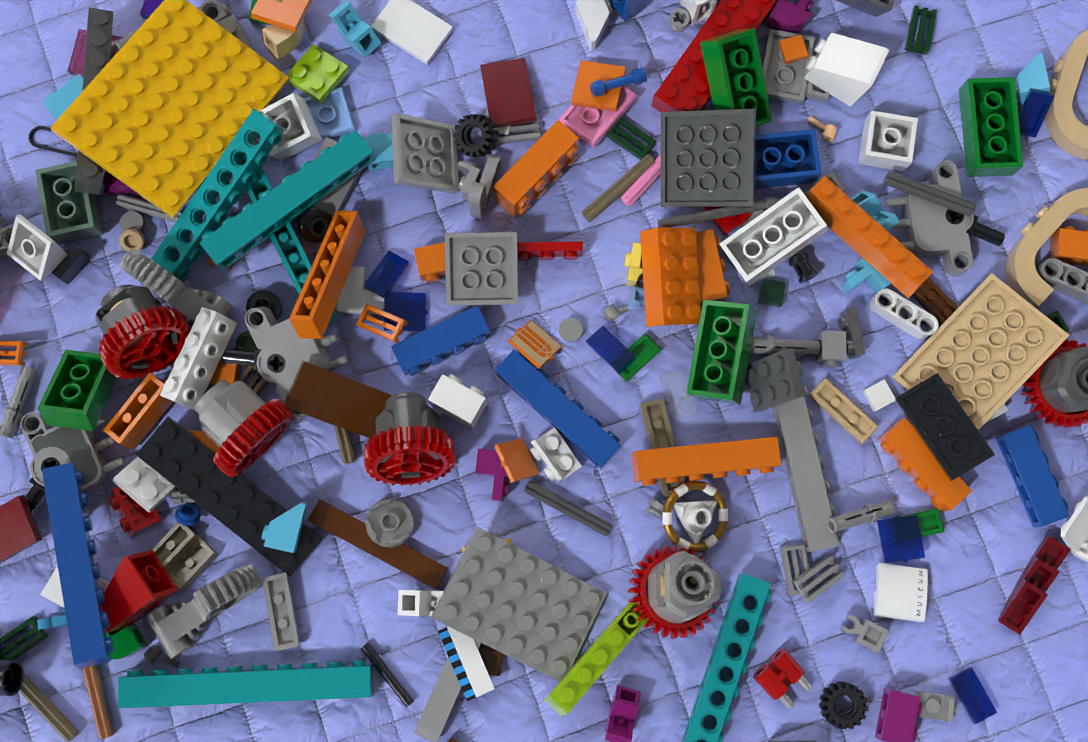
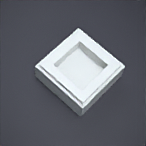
[862,379,895,412]

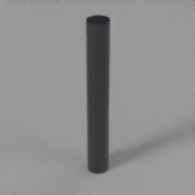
[361,643,414,708]

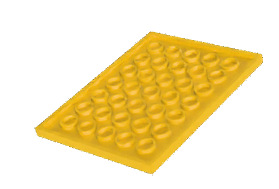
[50,0,289,219]

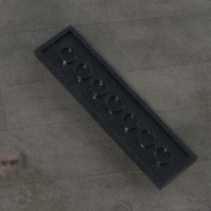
[136,416,322,577]

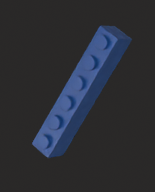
[494,349,621,470]

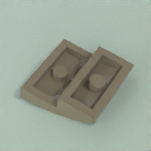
[152,522,219,591]

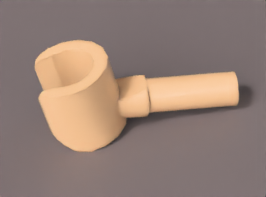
[808,116,837,143]

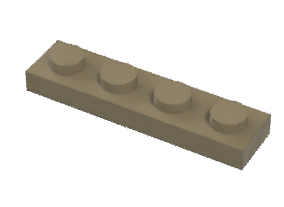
[639,398,686,498]

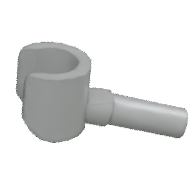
[603,304,630,321]

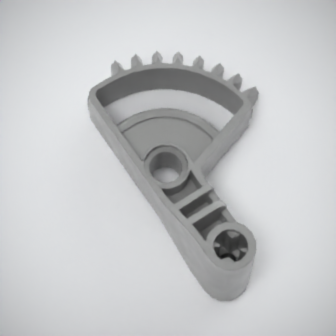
[119,249,233,329]
[146,565,262,660]

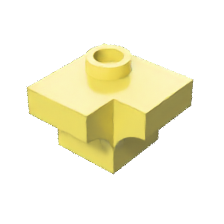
[624,242,643,286]

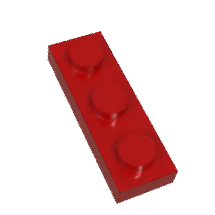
[517,241,583,261]

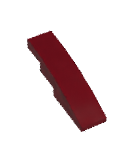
[998,535,1071,635]

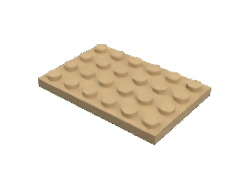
[892,273,1069,431]

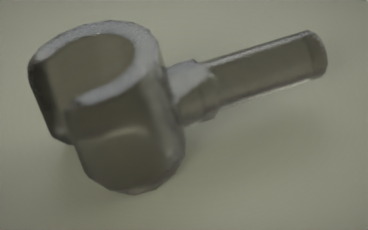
[144,645,181,668]

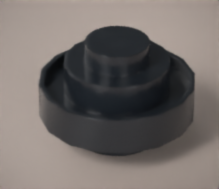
[298,207,332,243]
[246,290,282,324]

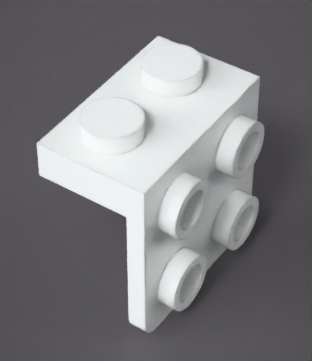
[1061,496,1088,562]

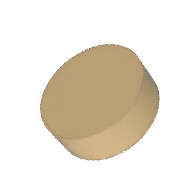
[119,228,145,252]

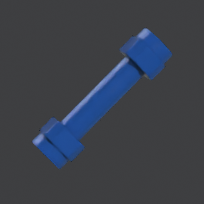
[590,68,647,97]

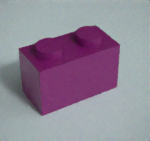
[875,688,922,742]

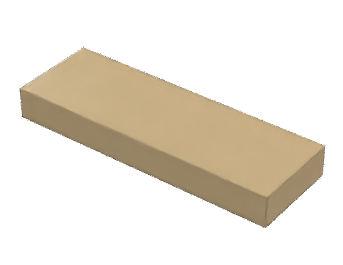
[808,378,879,444]

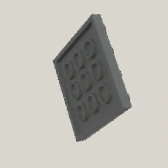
[661,109,756,207]

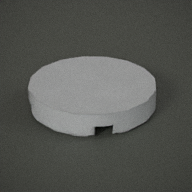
[365,498,415,548]

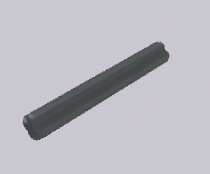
[884,171,976,216]
[524,481,613,536]

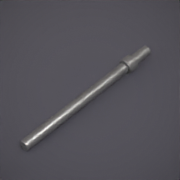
[657,196,785,228]

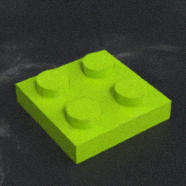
[286,44,350,104]

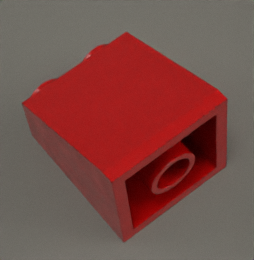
[102,550,179,632]

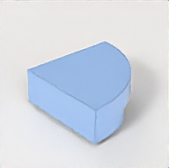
[627,286,645,310]

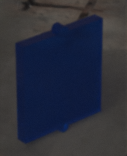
[382,292,428,332]
[877,515,925,563]

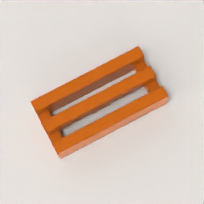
[356,304,408,344]
[0,341,28,366]

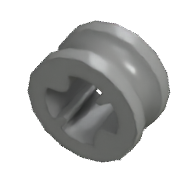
[669,8,690,32]
[645,499,664,520]

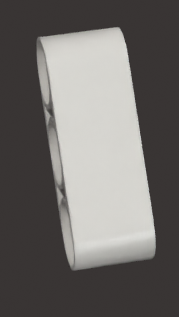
[870,289,938,339]

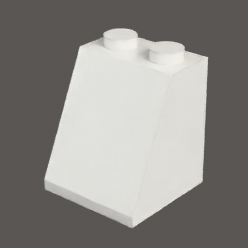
[804,32,889,107]

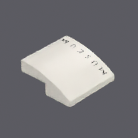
[874,563,928,622]

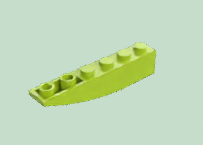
[544,596,647,716]

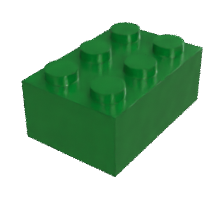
[38,349,117,431]

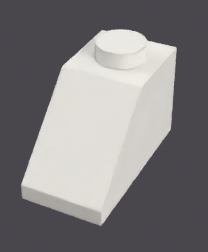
[575,0,612,51]

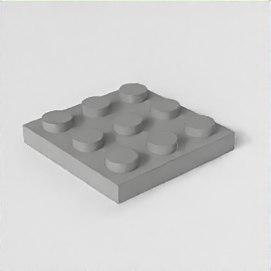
[391,113,459,194]
[445,232,518,305]

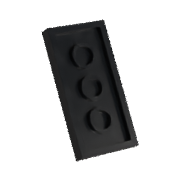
[895,373,995,481]

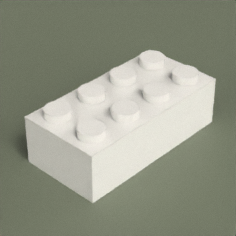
[720,187,828,286]

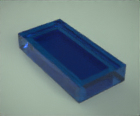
[1018,88,1054,138]
[364,250,409,299]
[586,326,636,375]
[948,667,997,724]

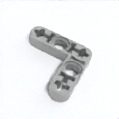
[468,153,501,219]

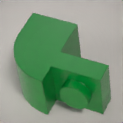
[106,625,148,660]

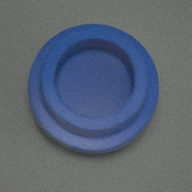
[175,503,200,526]

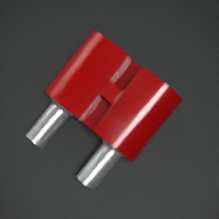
[753,648,812,709]

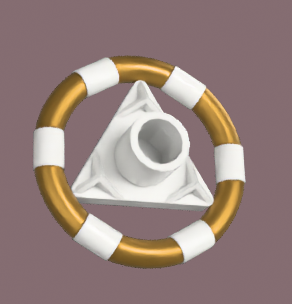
[662,481,728,552]

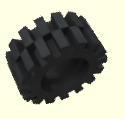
[453,114,499,157]
[819,681,868,729]

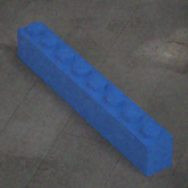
[42,462,114,669]

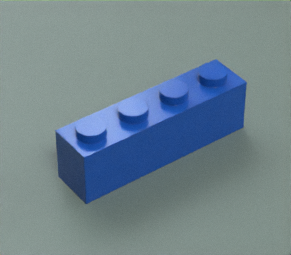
[391,305,491,376]
[995,425,1070,528]

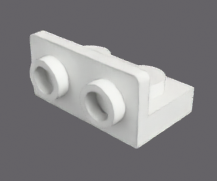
[530,427,582,483]

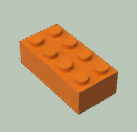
[493,120,579,218]
[640,227,701,327]

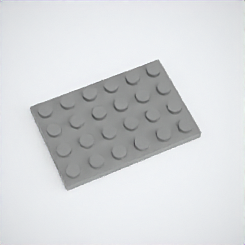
[431,527,607,681]

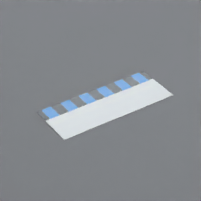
[438,626,494,701]

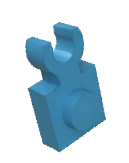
[37,610,67,630]

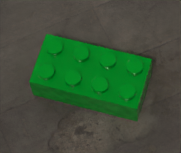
[700,28,772,128]
[959,77,1023,177]
[686,300,757,405]

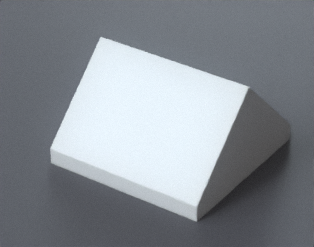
[7,214,68,281]

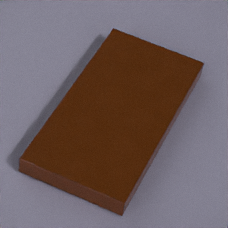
[284,360,392,439]

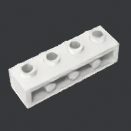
[160,307,237,410]

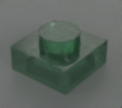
[757,279,786,307]

